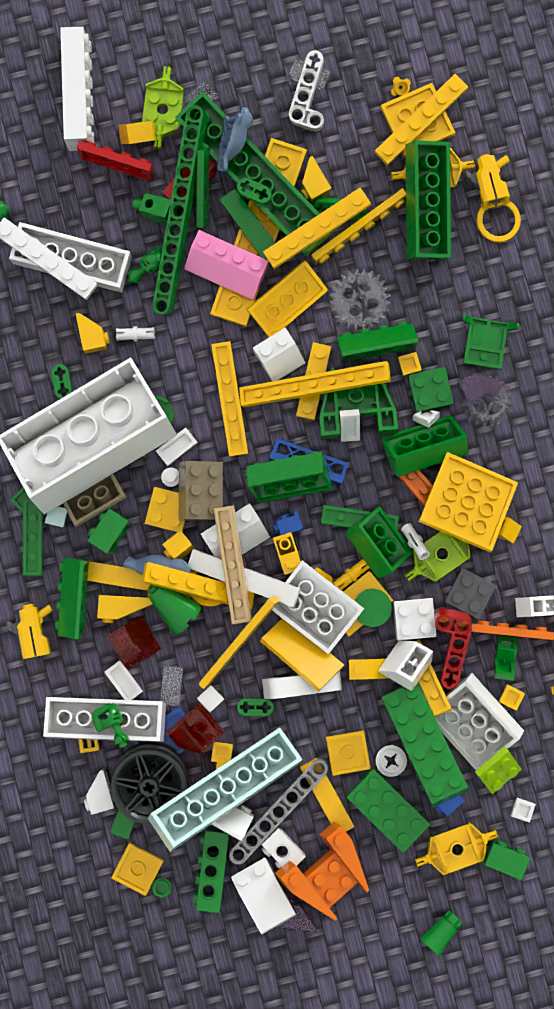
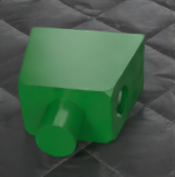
[132,193,180,226]

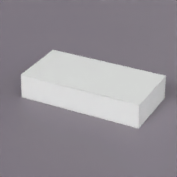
[340,409,360,442]
[156,427,198,466]
[105,660,143,700]

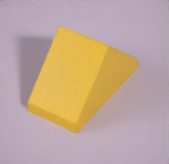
[118,121,156,144]

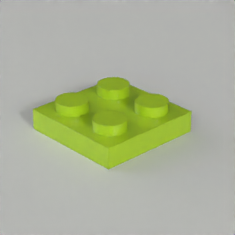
[475,746,522,794]

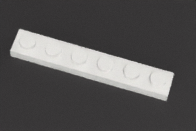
[0,218,98,300]

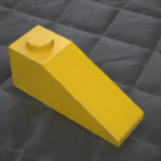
[97,595,153,623]
[348,659,388,680]

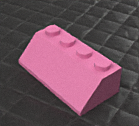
[184,230,269,300]

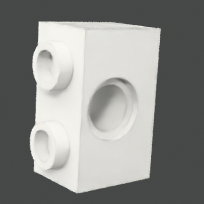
[261,826,306,869]

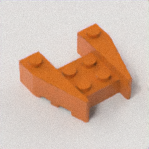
[274,822,369,921]

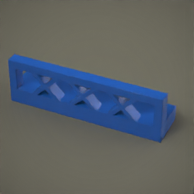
[269,438,349,485]

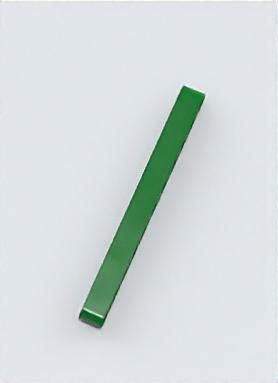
[153,105,208,316]

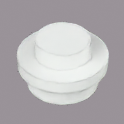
[161,468,179,487]

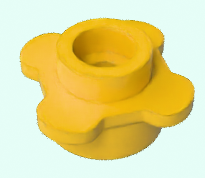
[391,77,411,96]

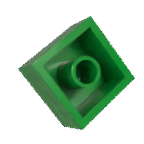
[88,509,132,555]

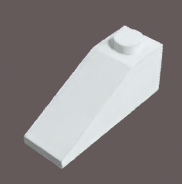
[515,596,554,617]

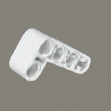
[289,50,324,132]
[262,671,342,699]

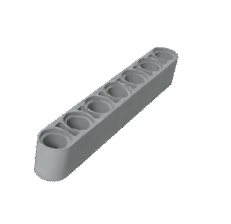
[229,758,328,864]

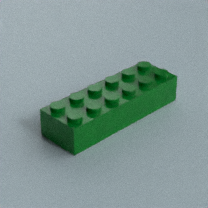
[405,140,451,260]
[381,683,468,808]

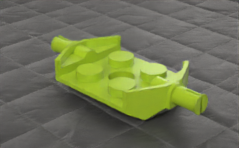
[142,66,184,149]
[405,531,470,582]

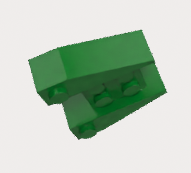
[319,367,398,440]

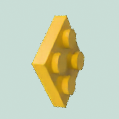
[145,487,185,532]

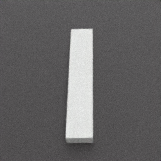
[188,549,301,607]

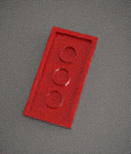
[77,141,155,182]

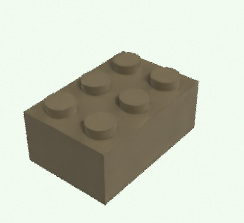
[179,461,223,521]

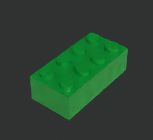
[346,767,430,853]

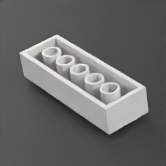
[61,27,94,151]
[9,222,132,293]
[43,697,166,743]

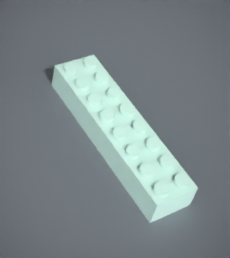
[148,728,302,852]

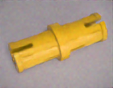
[332,559,370,591]

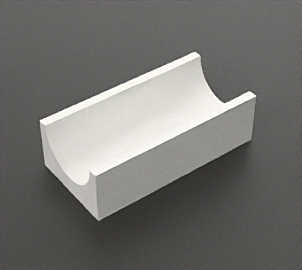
[0,358,177,514]

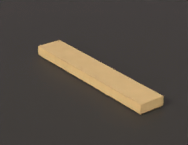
[214,505,252,624]

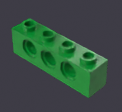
[193,828,229,913]

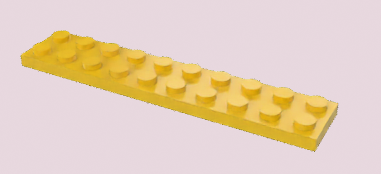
[210,138,307,327]

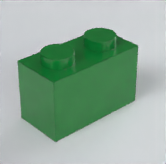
[483,839,530,880]

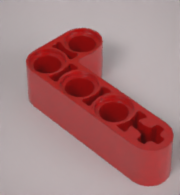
[435,608,472,689]

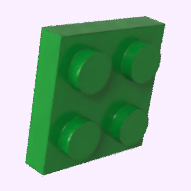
[408,367,454,413]

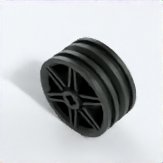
[111,742,188,824]

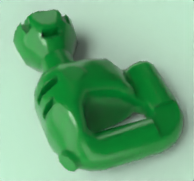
[127,246,162,283]
[92,703,129,749]

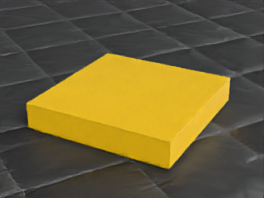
[326,730,371,776]
[111,842,164,896]

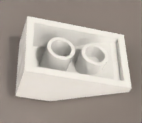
[231,858,296,934]

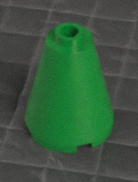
[147,585,201,634]

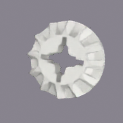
[376,745,407,777]

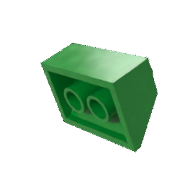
[345,506,413,579]

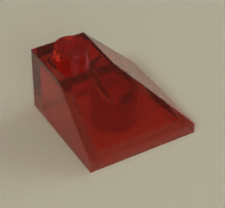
[107,616,161,669]
[166,703,225,754]

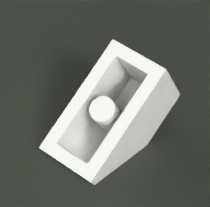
[84,769,116,815]

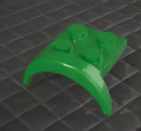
[463,315,520,370]

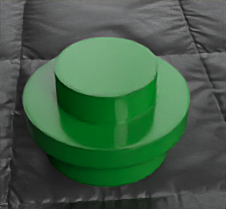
[152,878,172,898]

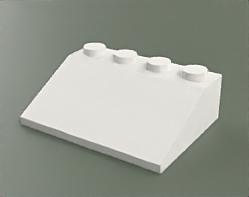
[272,560,364,654]
[435,673,524,770]

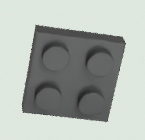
[444,568,496,620]

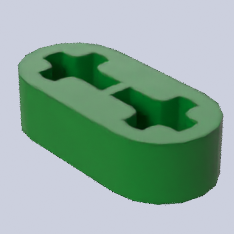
[237,178,272,205]
[52,364,73,399]
[237,698,274,716]

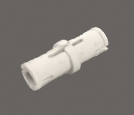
[116,326,155,341]
[401,523,430,560]

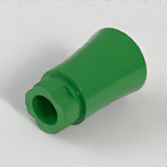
[419,910,463,957]

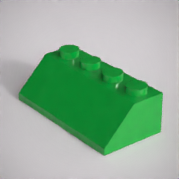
[337,321,419,363]
[381,415,468,477]
[246,452,332,504]
[55,557,89,639]

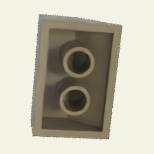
[63,473,126,527]

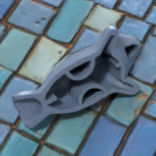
[217,107,253,172]
[123,555,191,575]

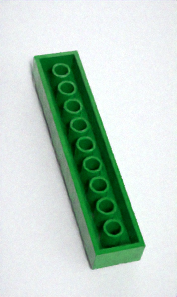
[175,91,333,258]

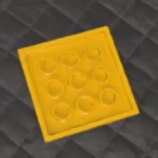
[418,452,518,552]

